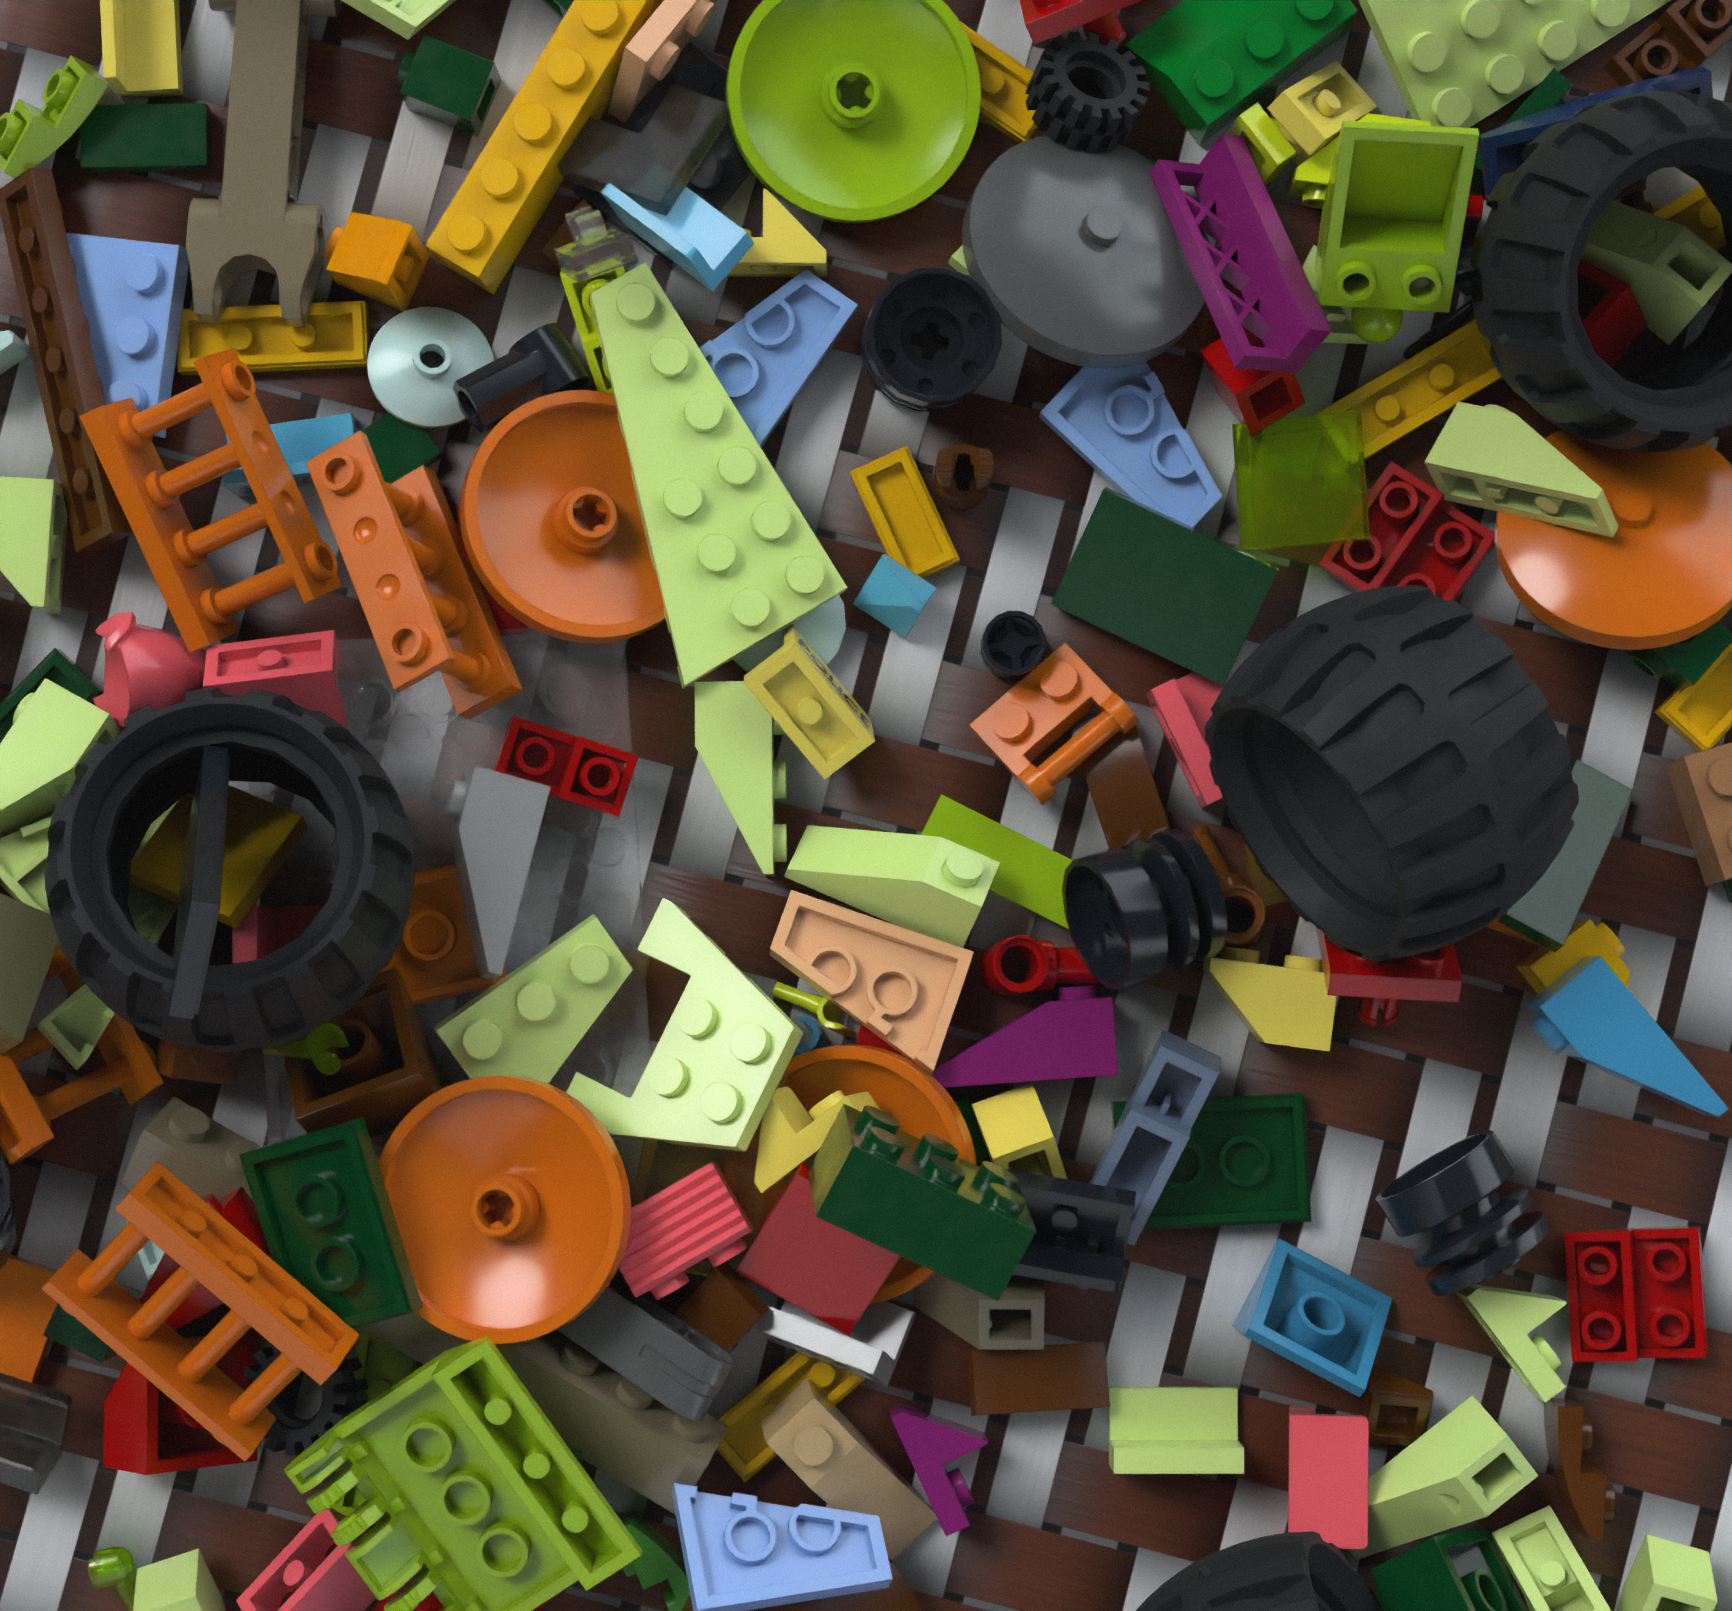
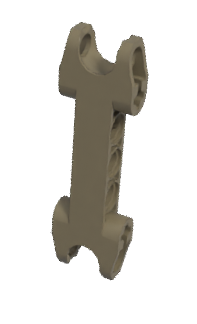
[186,0,343,328]

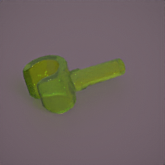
[262,1023,349,1075]
[88,1546,136,1611]

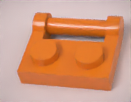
[969,643,1139,805]

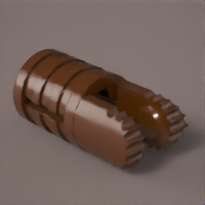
[933,444,994,511]

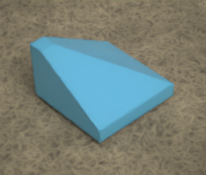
[853,554,937,639]

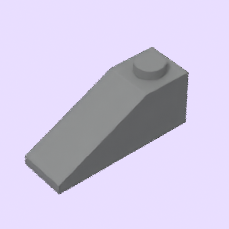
[444,765,550,981]

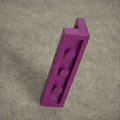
[1149,134,1331,373]

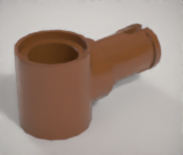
[1192,825,1266,949]

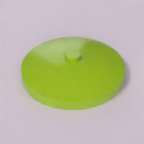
[726,0,981,223]

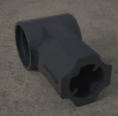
[453,323,590,433]

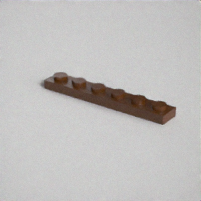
[0,168,133,552]

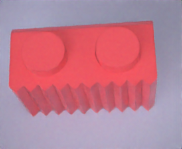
[618,1160,753,1300]

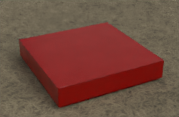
[735,1163,901,1336]

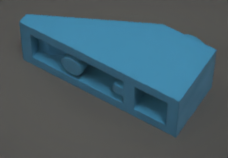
[1526,956,1729,1117]

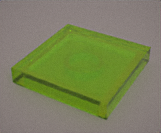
[1232,410,1370,552]

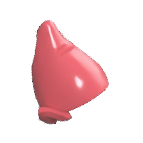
[93,612,206,728]

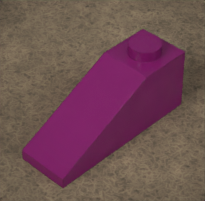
[932,985,1118,1087]

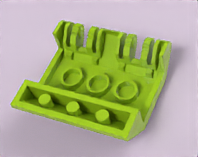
[284,1336,642,1611]

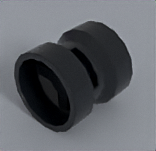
[980,611,1046,680]

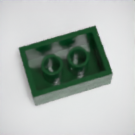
[808,1104,1036,1301]

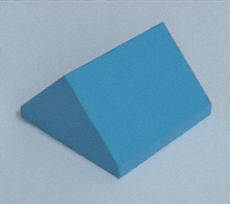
[1232,1238,1393,1398]

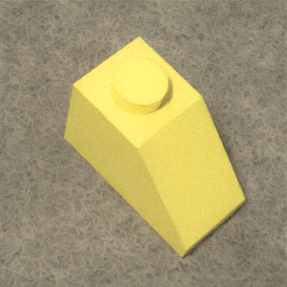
[972,1083,1067,1179]

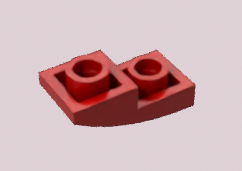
[493,716,639,817]

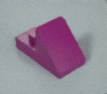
[890,1403,989,1537]

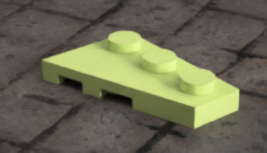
[434,914,633,1083]

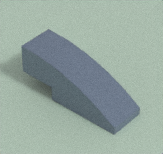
[1090,1030,1221,1246]

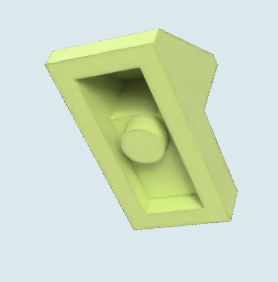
[1456,1285,1567,1403]
[1492,1505,1611,1611]

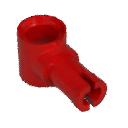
[978,935,1104,997]

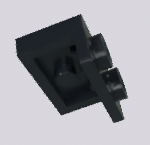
[1006,1169,1136,1292]

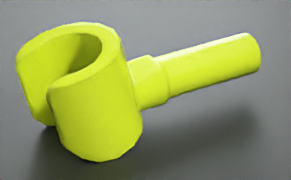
[772,982,856,1037]

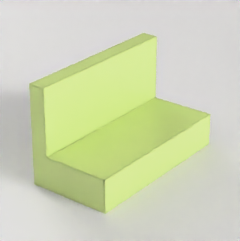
[1108,1387,1244,1474]

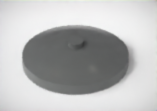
[962,134,1209,368]

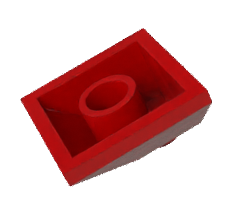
[104,1331,258,1475]

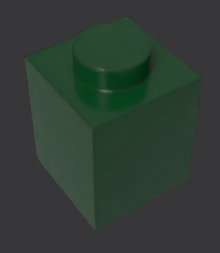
[397,35,502,137]

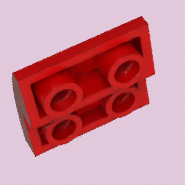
[1318,461,1495,601]
[1564,1226,1708,1362]

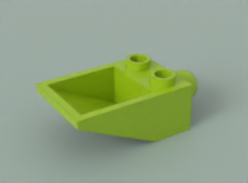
[1315,121,1479,343]

